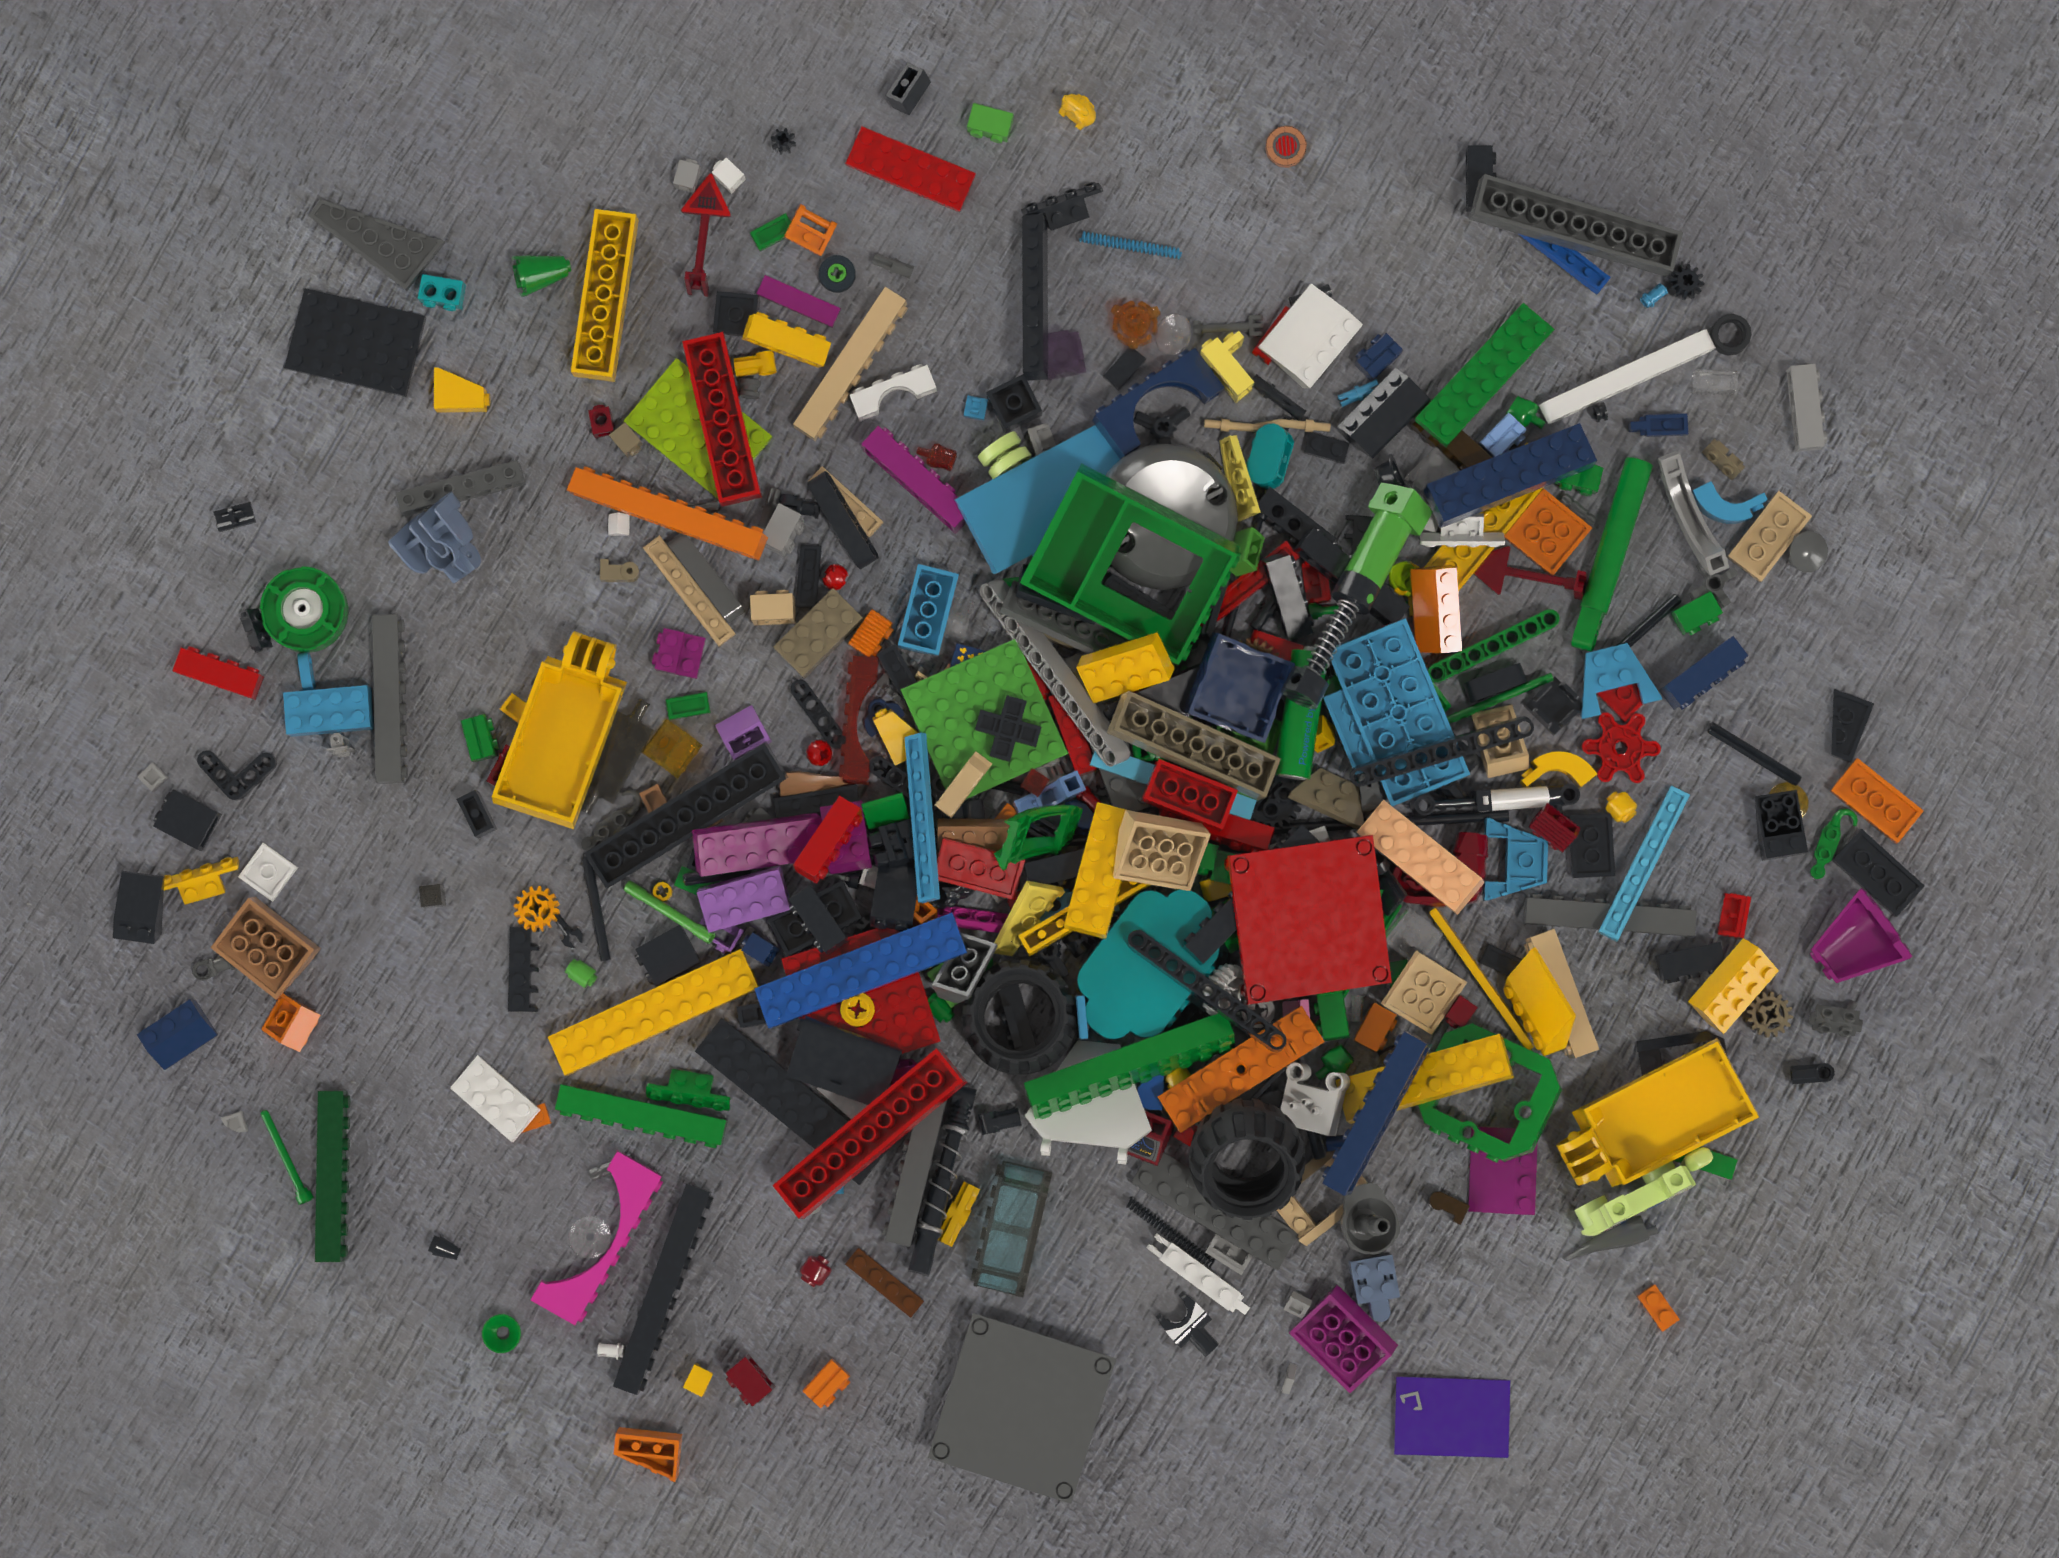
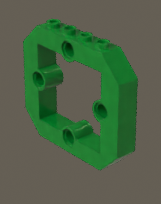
[1418,1023,1562,1163]

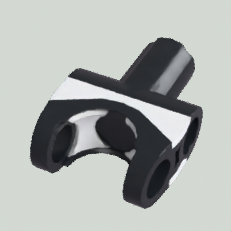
[1156,1291,1219,1357]

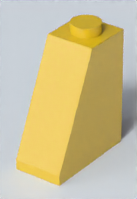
[434,367,491,413]
[872,708,919,766]

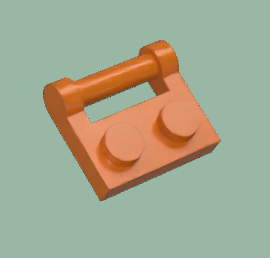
[784,204,837,257]

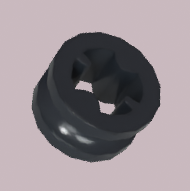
[1592,402,1608,423]

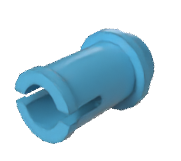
[1640,283,1668,308]

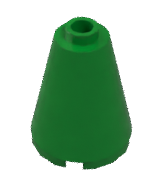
[512,255,571,297]

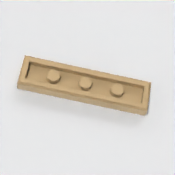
[809,467,883,538]

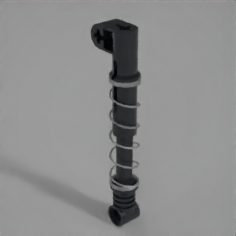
[908,1086,977,1277]

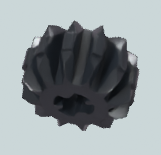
[1668,264,1704,300]

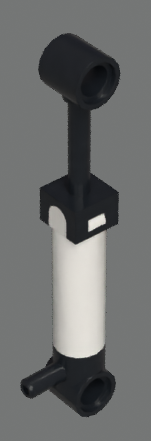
[1410,784,1580,816]

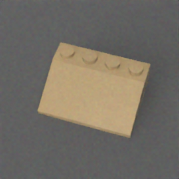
[1113,810,1211,891]

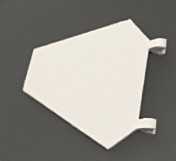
[1025,1040,1152,1165]

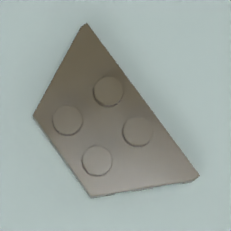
[1288,768,1364,830]

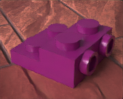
[652,628,706,679]

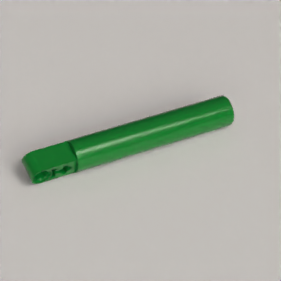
[1571,457,1653,652]

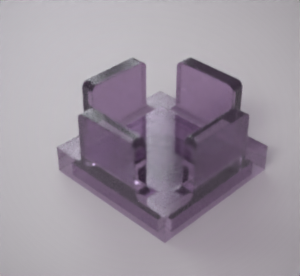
[1045,330,1086,381]

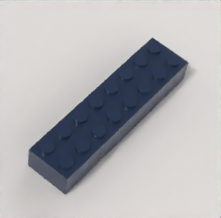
[1423,423,1597,528]
[1322,1031,1432,1196]

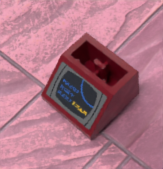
[1118,1111,1174,1166]

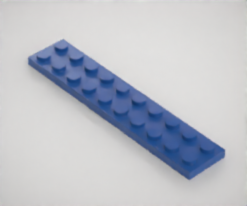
[754,913,968,1029]

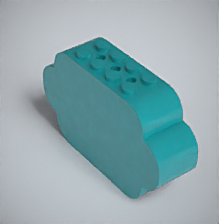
[1077,890,1219,1040]

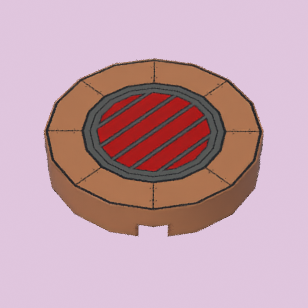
[1265,126,1307,168]

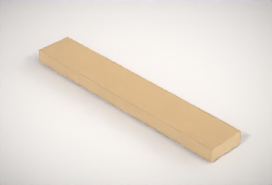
[643,535,736,647]

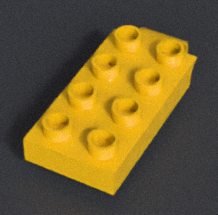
[491,631,627,829]
[1556,1038,1759,1187]

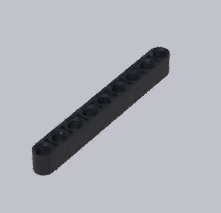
[1350,716,1534,787]
[1128,930,1287,1053]

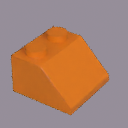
[261,993,321,1052]

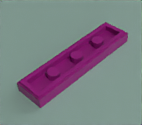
[756,275,841,328]

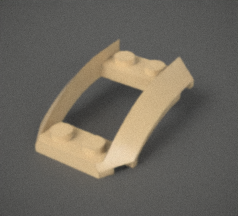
[1277,1151,1368,1246]

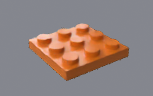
[1504,489,1592,575]

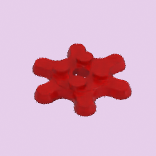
[1582,712,1661,783]

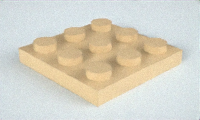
[1381,950,1467,1035]

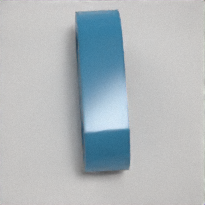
[297,652,316,691]

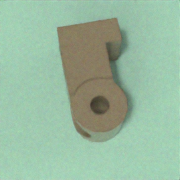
[600,559,640,582]

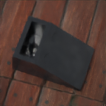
[1755,790,1808,861]

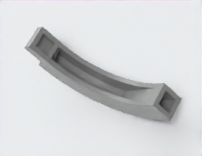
[1658,451,1729,576]

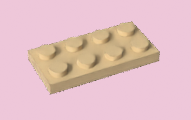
[1727,491,1812,582]

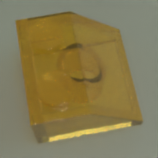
[642,719,703,779]

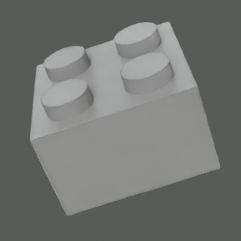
[763,503,805,558]

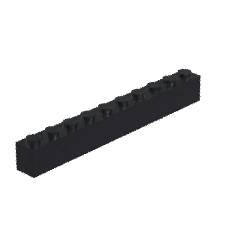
[613,1183,714,1395]

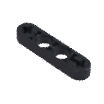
[790,679,847,750]

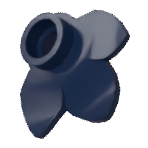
[865,698,905,737]

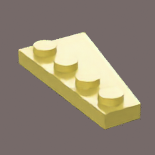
[1219,435,1261,522]

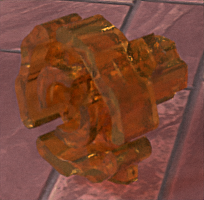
[1111,301,1161,349]

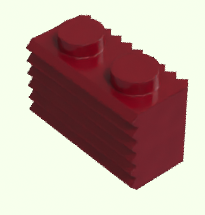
[1529,803,1581,853]

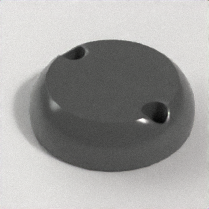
[1105,444,1238,590]

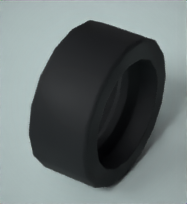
[1710,314,1752,356]

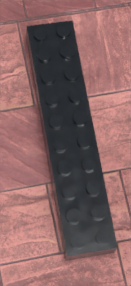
[584,742,788,889]
[695,1018,887,1185]

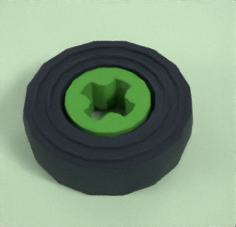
[819,255,856,293]

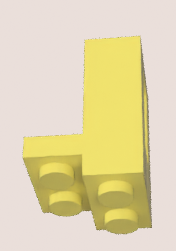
[1200,331,1254,403]

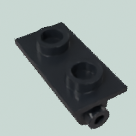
[240,608,273,653]
[1168,1002,1205,1031]

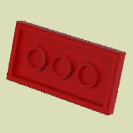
[937,837,1025,900]

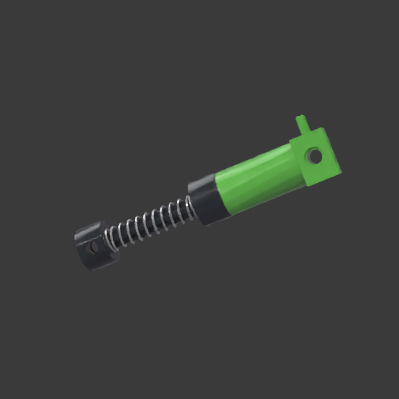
[1281,482,1433,709]

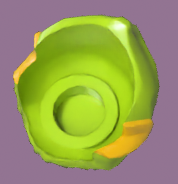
[1389,561,1420,597]

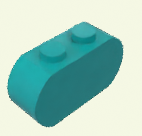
[1246,424,1294,489]

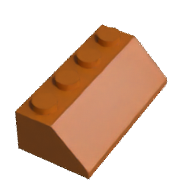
[1410,565,1462,653]

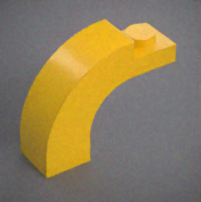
[1519,751,1597,789]

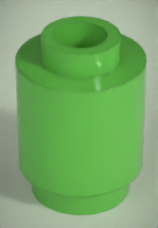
[565,959,598,988]

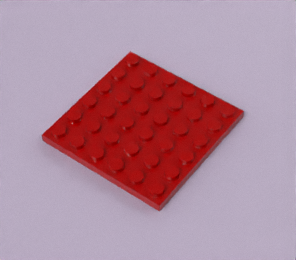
[781,928,941,1054]

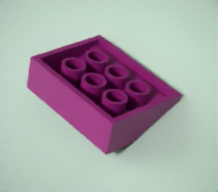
[1468,1127,1538,1215]
[1289,1285,1398,1393]

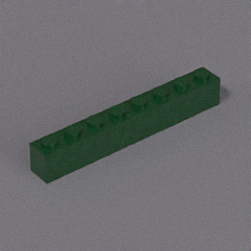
[315,1091,351,1262]

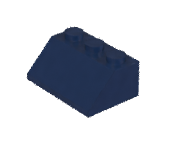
[136,999,218,1070]

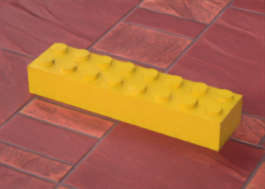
[571,209,639,382]
[1335,1034,1514,1124]

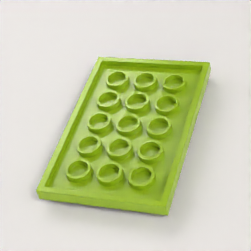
[623,358,773,499]

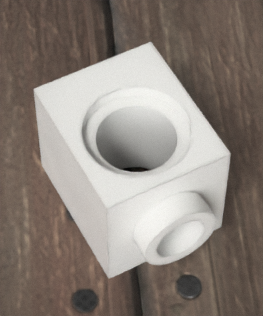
[712,158,746,194]

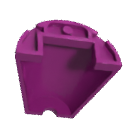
[1810,888,1913,983]

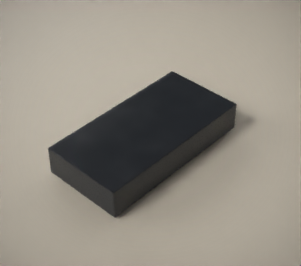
[1103,345,1146,391]
[1479,944,1522,976]

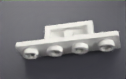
[1420,513,1505,547]

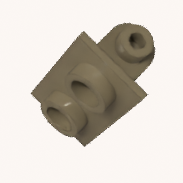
[1701,438,1745,480]

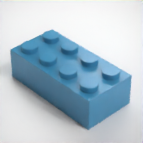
[283,685,375,737]

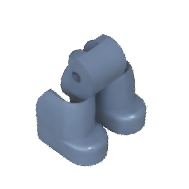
[388,491,481,584]

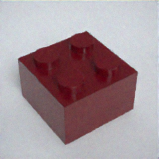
[725,1354,776,1407]

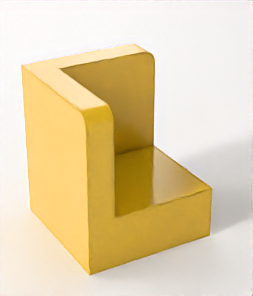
[1315,715,1335,753]
[683,1363,713,1397]

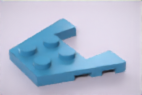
[1581,643,1662,720]
[1483,818,1548,901]

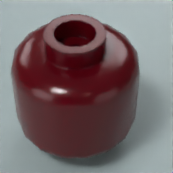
[800,1254,832,1287]

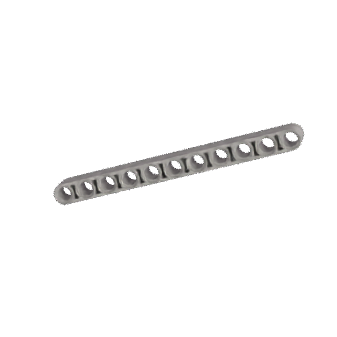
[980,579,1130,767]

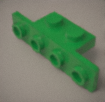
[646,1069,730,1111]

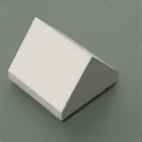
[608,512,630,536]

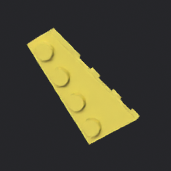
[994,881,1065,956]

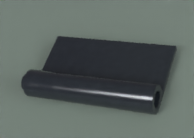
[786,1016,903,1105]

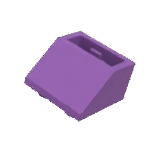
[715,705,772,761]

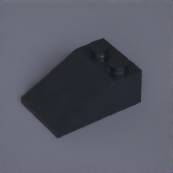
[113,871,164,944]

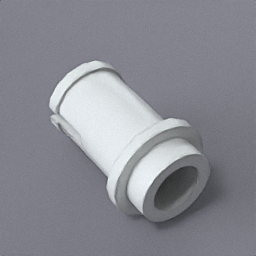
[597,1343,625,1360]

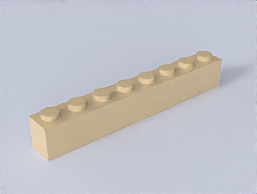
[793,287,908,441]

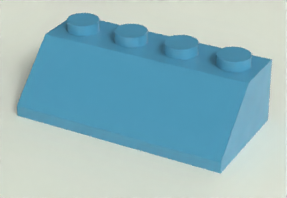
[898,564,959,656]

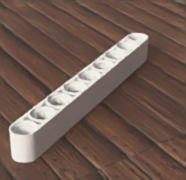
[1539,329,1716,425]

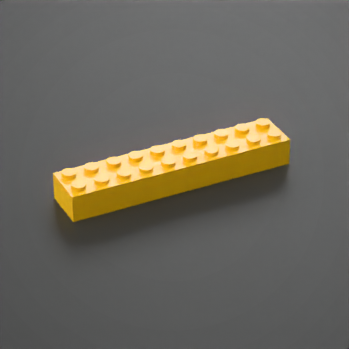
[548,949,760,1076]

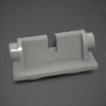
[326,733,356,757]

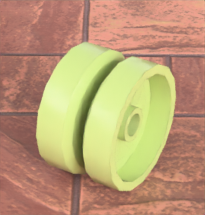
[978,431,1032,479]

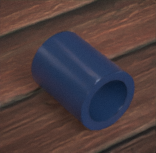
[1325,1135,1345,1151]

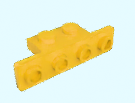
[164,857,239,905]

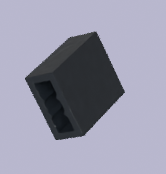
[153,789,222,851]
[635,925,702,987]

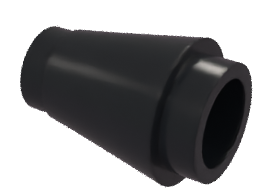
[428,1235,461,1260]

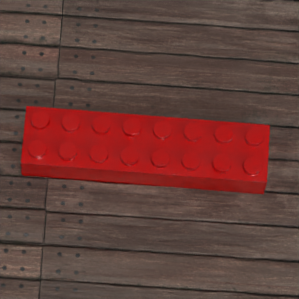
[682,332,762,507]

